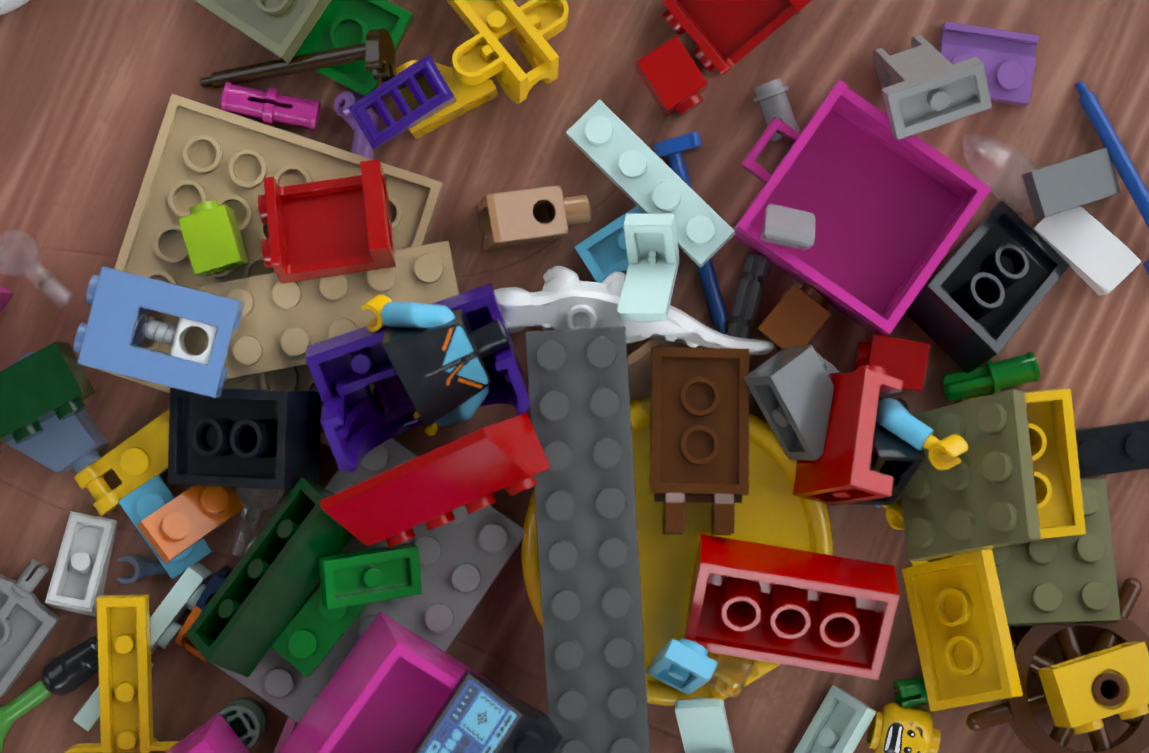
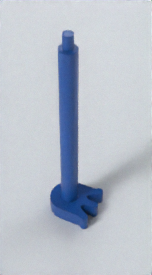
[1075,81,1149,275]
[652,132,728,335]

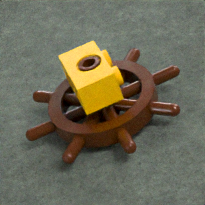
[966,577,1149,753]

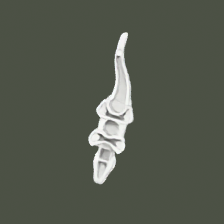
[494,266,774,355]

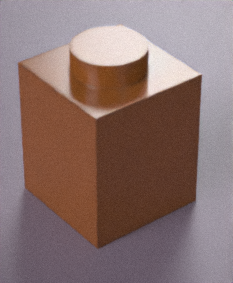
[754,284,831,351]

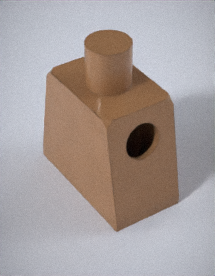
[476,186,591,252]

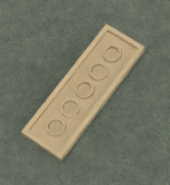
[169,241,460,380]

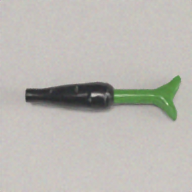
[0,635,99,753]

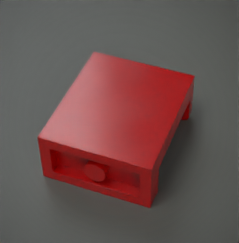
[662,0,812,75]
[258,159,396,284]
[793,365,903,506]

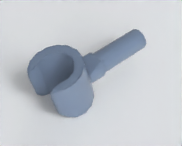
[117,554,184,584]

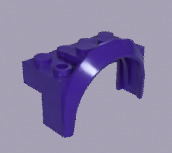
[305,283,531,472]

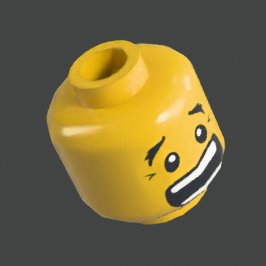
[867,702,941,753]

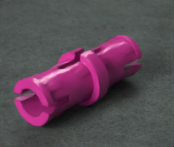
[221,82,321,131]

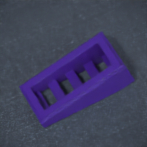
[348,55,456,150]

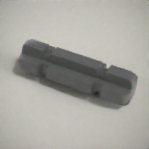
[727,254,771,339]

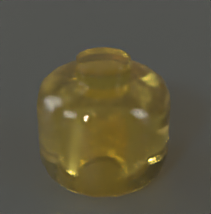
[706,652,755,698]

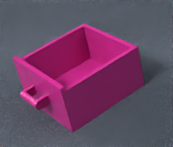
[733,80,992,335]
[278,611,519,753]

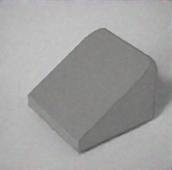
[759,204,815,250]

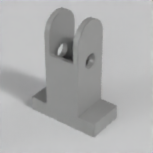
[873,34,992,140]

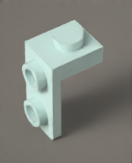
[617,214,680,322]
[675,697,734,753]

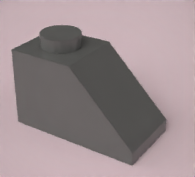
[744,345,834,460]

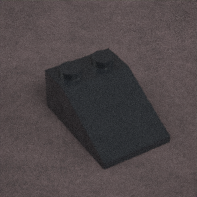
[905,200,1070,374]
[168,388,321,490]

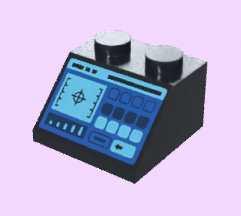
[412,669,563,753]

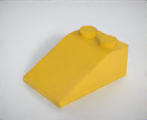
[962,388,1086,539]

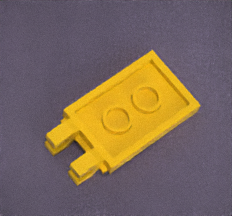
[902,549,1023,712]

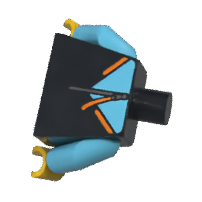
[361,294,511,436]
[848,397,968,530]

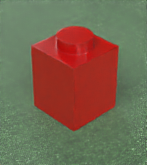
[635,35,708,116]
[853,334,931,392]

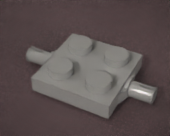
[0,559,62,697]

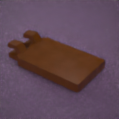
[649,347,749,535]

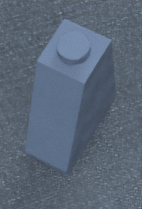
[6,352,108,474]

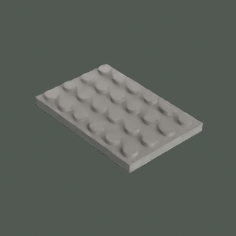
[214,437,525,723]

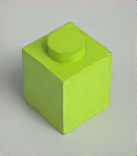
[178,200,250,277]

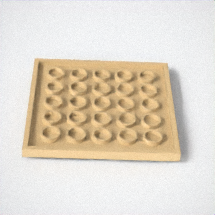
[92,94,444,446]

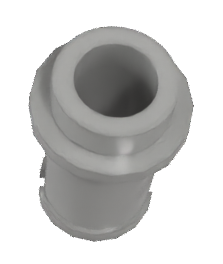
[753,78,801,142]

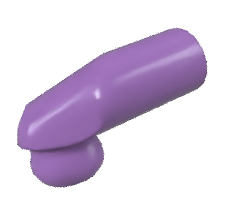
[334,91,380,159]

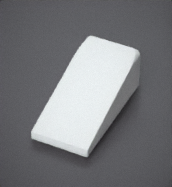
[1033,206,1141,296]
[45,511,118,617]

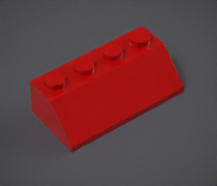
[319,413,551,548]
[684,534,900,680]

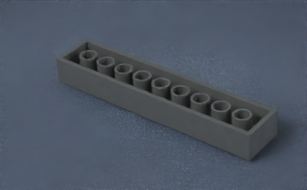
[525,326,650,753]

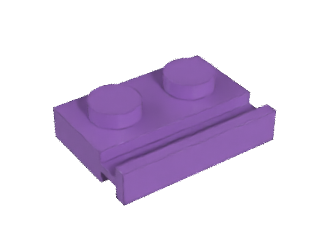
[938,22,1040,106]

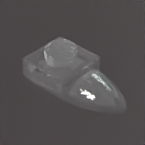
[962,135,1041,216]

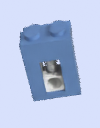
[74,266,245,398]

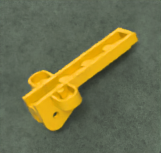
[446,0,569,104]
[64,594,180,753]

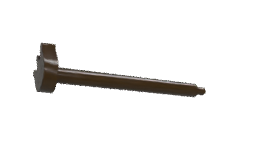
[200,28,396,88]

